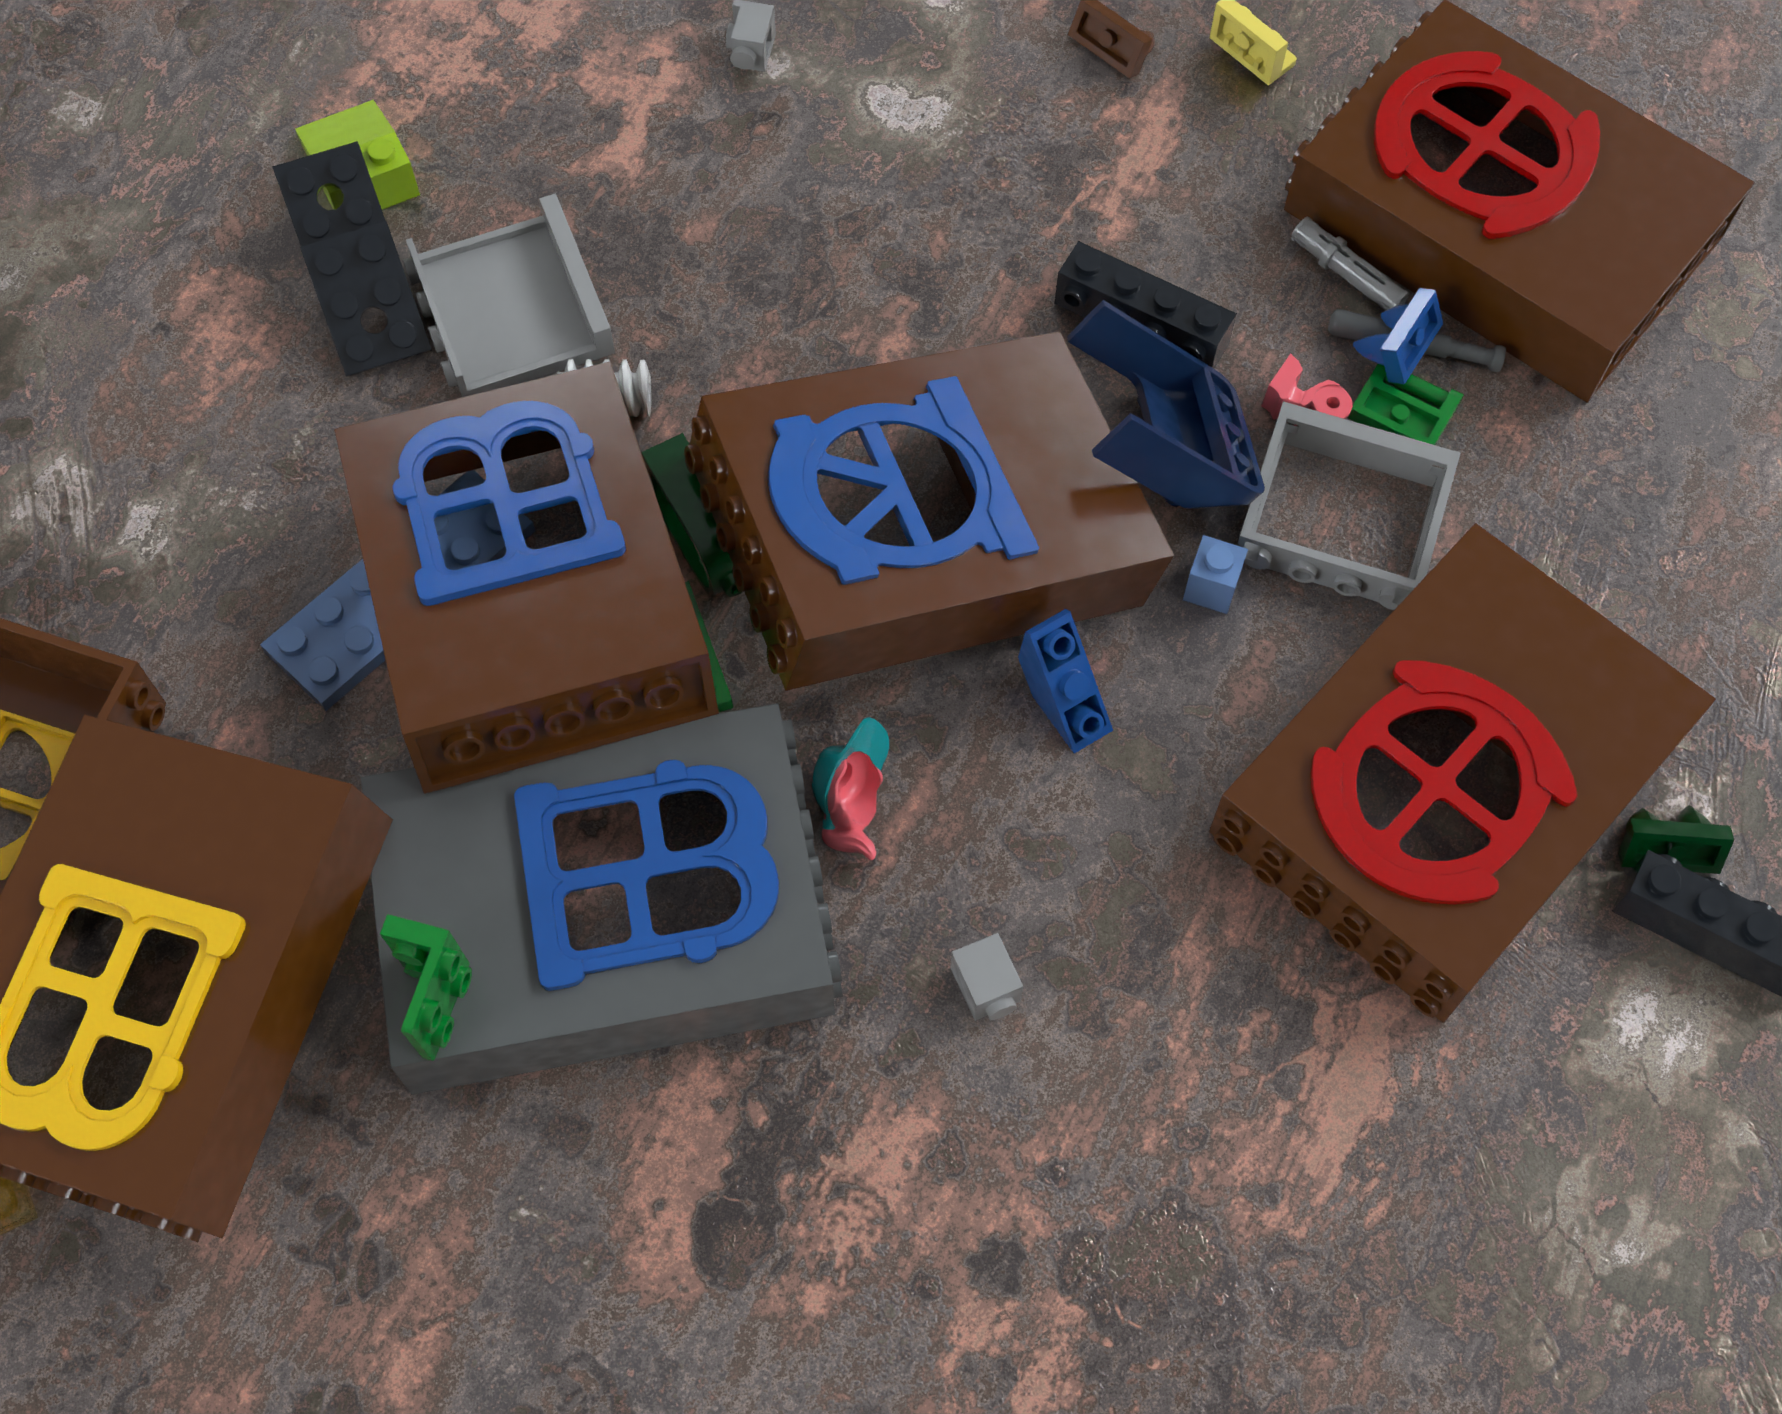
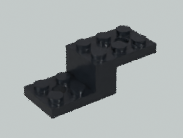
[272,141,432,377]

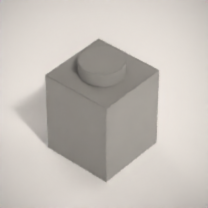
[950,933,1024,1021]

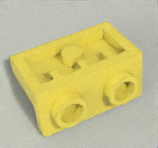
[1210,0,1297,86]

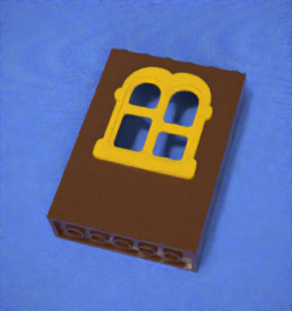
[0,715,393,1242]

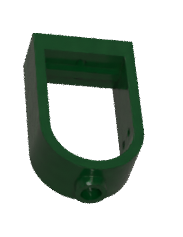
[641,433,743,597]

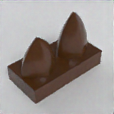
[1068,0,1155,79]

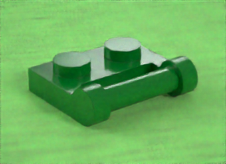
[1347,364,1464,445]

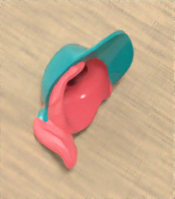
[812,717,889,860]

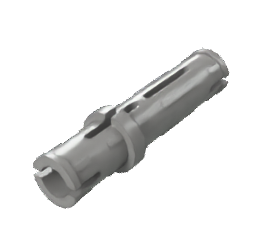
[1290,216,1410,310]

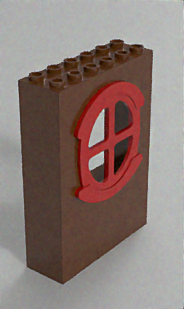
[1284,0,1755,403]
[1209,523,1716,1023]

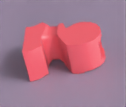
[1261,353,1353,426]

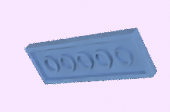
[260,470,535,711]

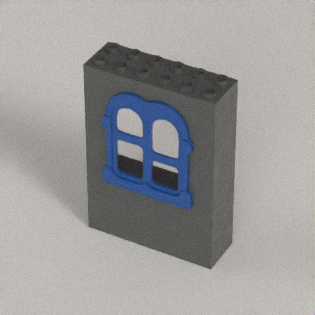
[361,703,843,1095]

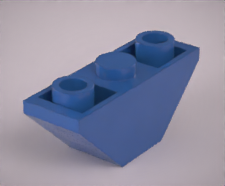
[1018,609,1113,753]

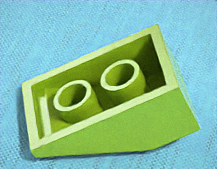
[295,100,420,210]

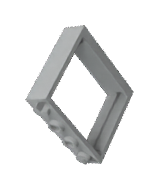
[1237,401,1461,610]

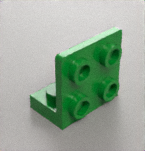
[380,914,472,1061]

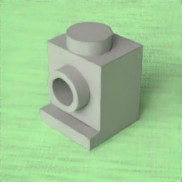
[726,0,776,72]

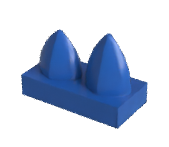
[1353,288,1443,384]

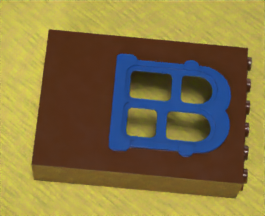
[334,361,719,794]

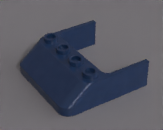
[1067,300,1265,509]

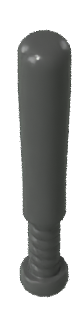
[1328,309,1506,372]

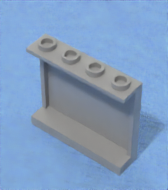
[403,193,615,397]

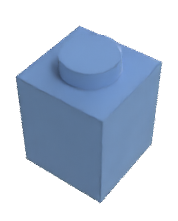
[1183,535,1248,614]

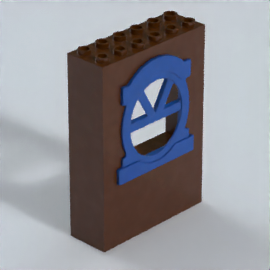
[684,331,1174,691]

